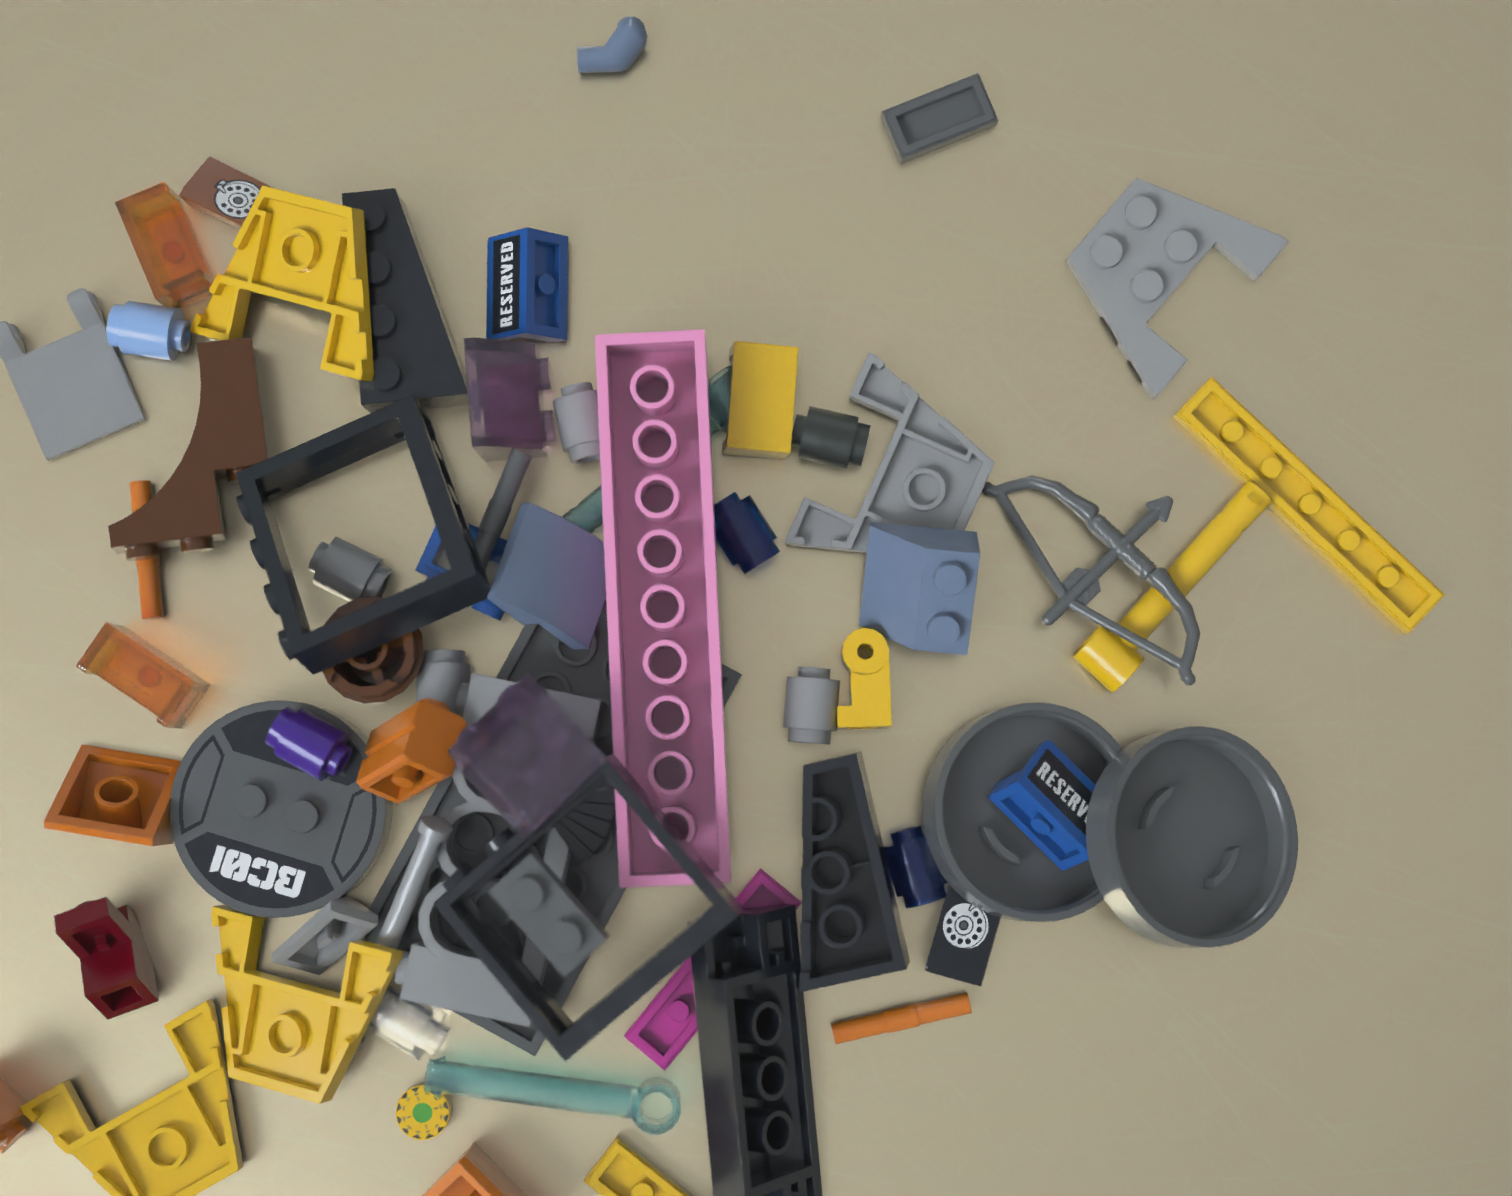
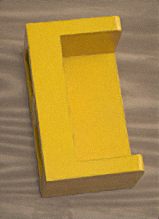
[722,341,799,460]

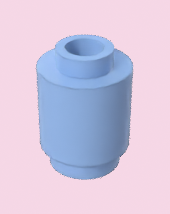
[106,301,192,361]

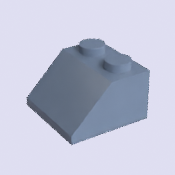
[859,522,980,655]

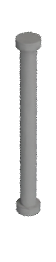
[356,815,453,1052]

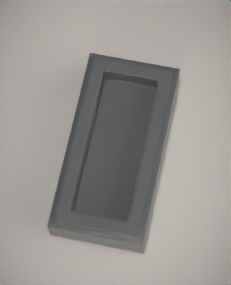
[881,73,998,164]

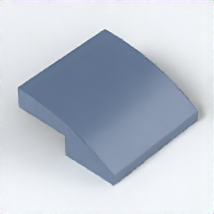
[487,502,606,650]

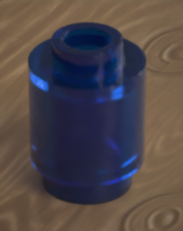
[714,492,780,574]
[883,825,948,908]

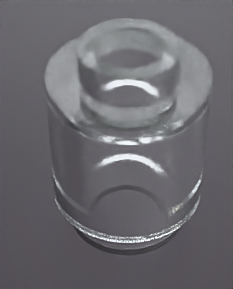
[369,985,451,1061]

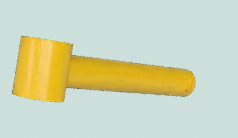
[1072,481,1272,693]

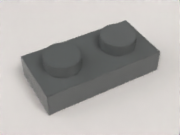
[489,851,610,977]

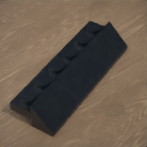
[688,904,822,1196]

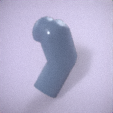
[577,16,647,73]

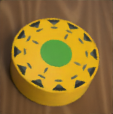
[395,1083,452,1140]

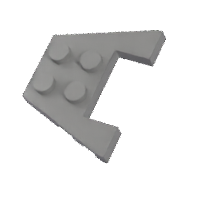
[1066,178,1289,399]
[785,353,995,553]

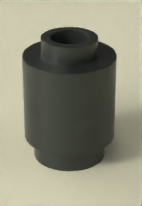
[791,406,871,469]

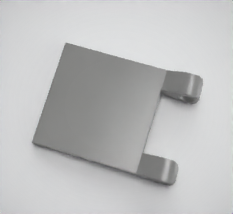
[0,288,146,460]

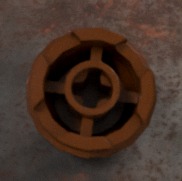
[322,596,424,704]

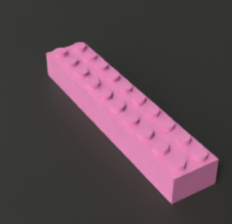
[595,329,732,888]

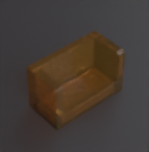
[115,182,215,309]
[76,622,211,729]

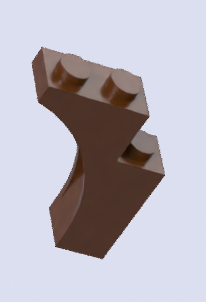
[108,337,269,561]

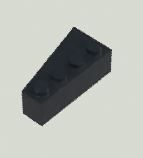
[342,188,476,413]
[799,751,910,993]

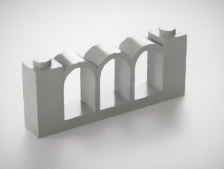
[395,673,605,1027]

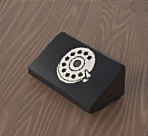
[925,884,1001,987]

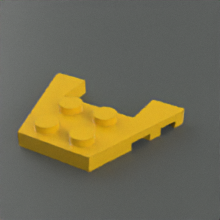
[190,186,374,381]
[211,905,403,1104]
[20,999,244,1196]

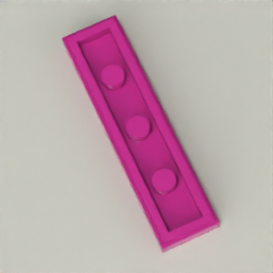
[624,868,802,1071]

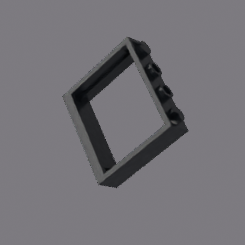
[236,395,491,675]
[434,754,743,1062]

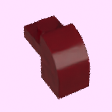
[54,897,159,1020]

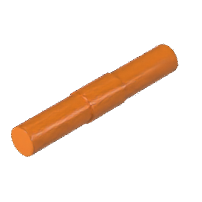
[129,480,164,620]
[831,992,972,1045]

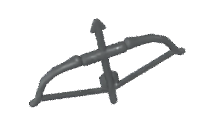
[982,475,1201,686]

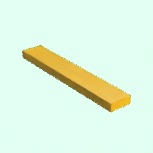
[1173,377,1445,634]

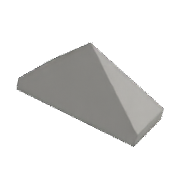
[272,895,378,975]

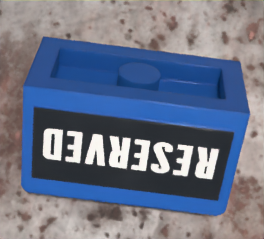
[486,227,568,343]
[987,740,1096,871]

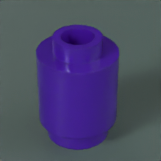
[266,706,352,781]

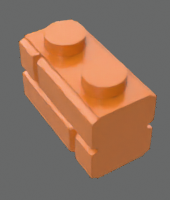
[356,699,467,804]

